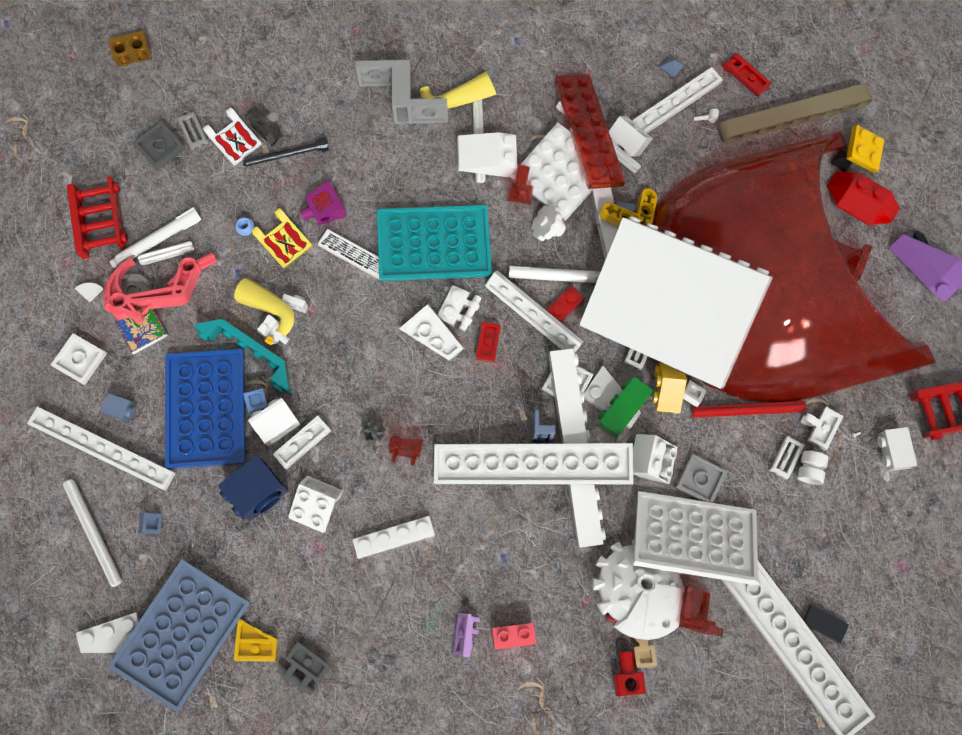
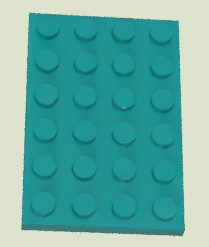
[377,205,492,281]

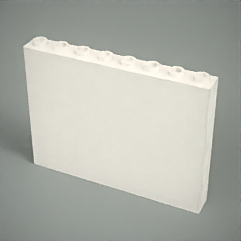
[580,216,773,389]

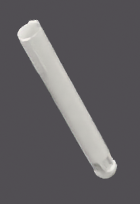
[109,207,201,268]
[509,266,601,283]

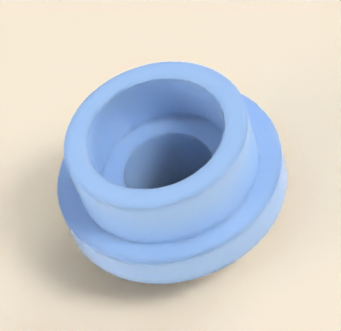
[236,218,254,236]

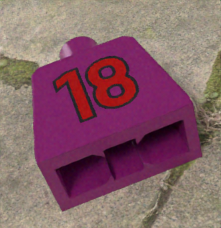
[299,180,347,225]

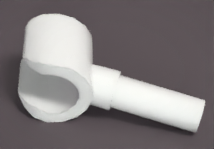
[693,109,719,123]

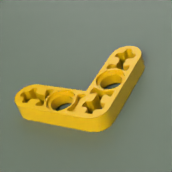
[599,188,657,227]

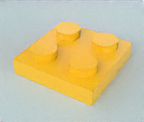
[846,125,884,173]

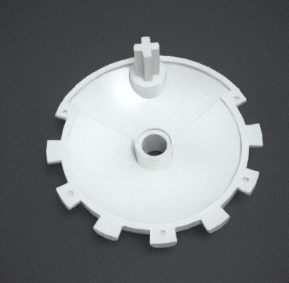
[592,540,690,640]

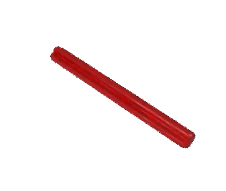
[691,401,807,418]

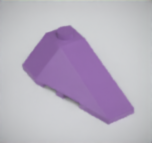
[889,234,962,302]

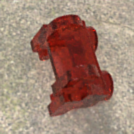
[389,435,424,466]

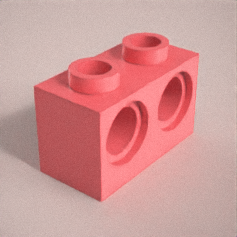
[492,623,536,649]

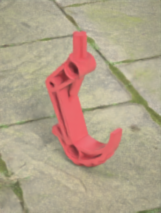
[102,252,217,324]

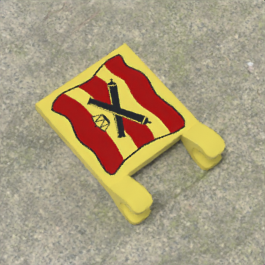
[251,208,312,269]

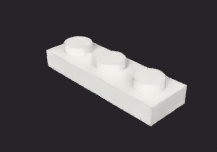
[273,416,331,470]

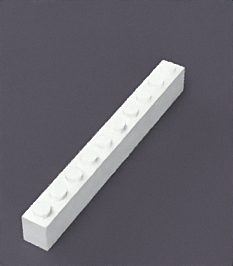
[548,348,606,548]

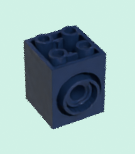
[218,455,288,521]

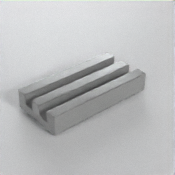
[177,112,209,151]

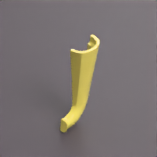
[419,72,496,108]
[234,278,294,336]

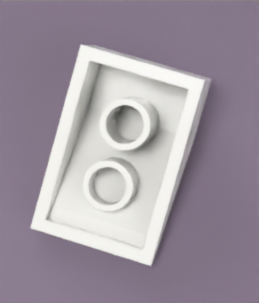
[457,132,517,177]

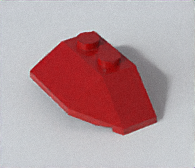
[826,171,900,226]

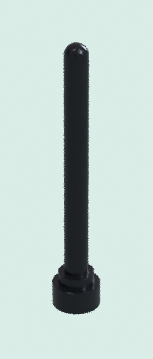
[243,136,329,166]

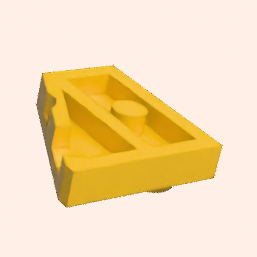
[234,620,278,662]

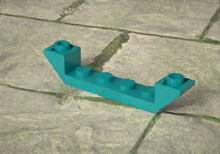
[193,319,291,394]

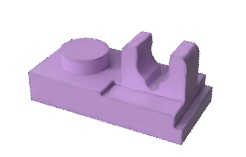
[452,613,480,657]

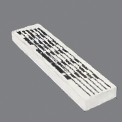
[318,229,379,279]

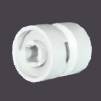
[797,451,829,485]

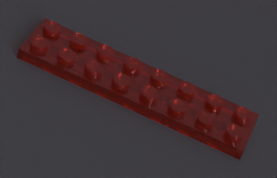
[554,74,626,189]

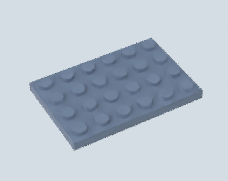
[108,559,251,713]

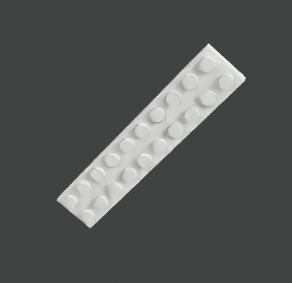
[434,443,633,485]
[721,561,876,735]

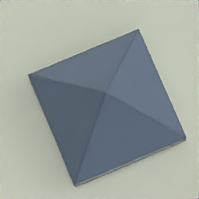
[660,55,685,78]

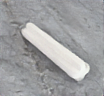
[138,241,194,266]

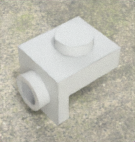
[282,294,308,313]

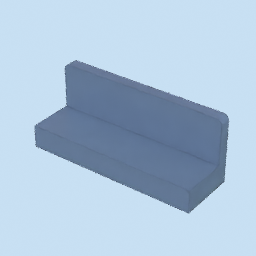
[531,410,555,444]

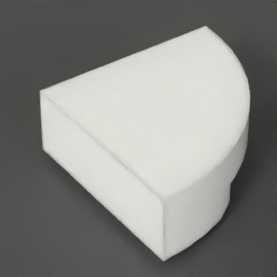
[75,283,103,302]

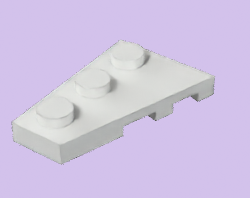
[399,304,464,361]
[584,366,641,430]
[76,612,140,653]

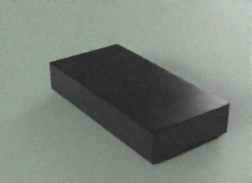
[803,605,849,643]

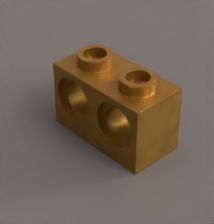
[108,30,152,66]

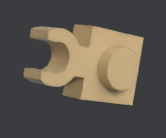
[633,638,657,669]

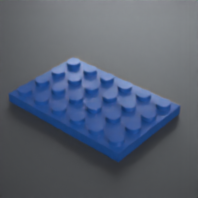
[165,349,246,469]

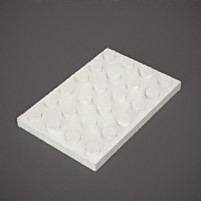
[633,491,758,585]

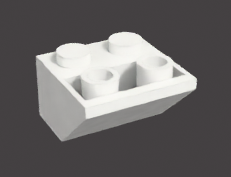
[248,398,301,447]
[633,434,677,484]

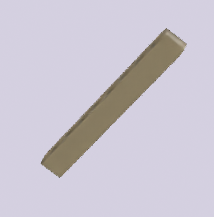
[718,83,873,144]

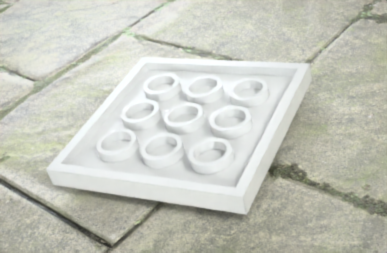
[510,123,613,221]

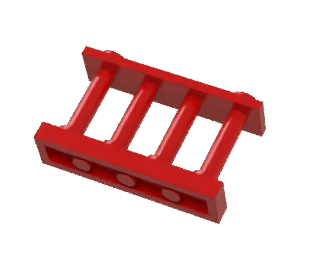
[66,176,128,259]
[909,382,962,441]

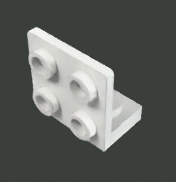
[288,476,343,533]

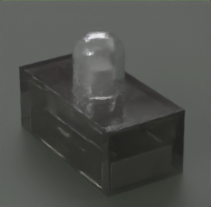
[244,106,282,147]

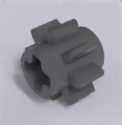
[360,418,386,444]

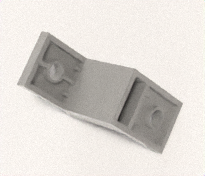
[355,59,448,124]

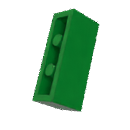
[597,376,654,439]

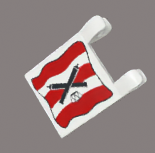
[203,108,262,166]

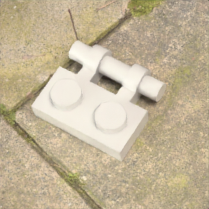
[438,285,481,331]

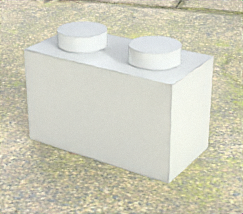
[607,116,653,157]
[877,427,917,472]

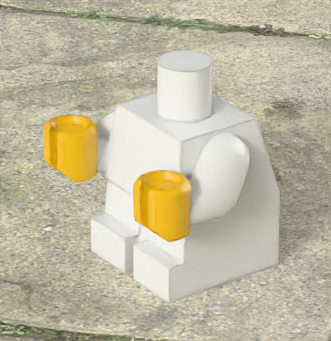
[257,315,290,345]

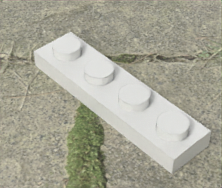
[353,516,435,559]

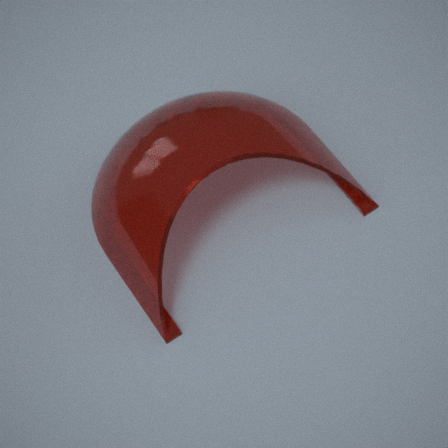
[652,131,936,403]

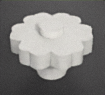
[532,204,565,241]

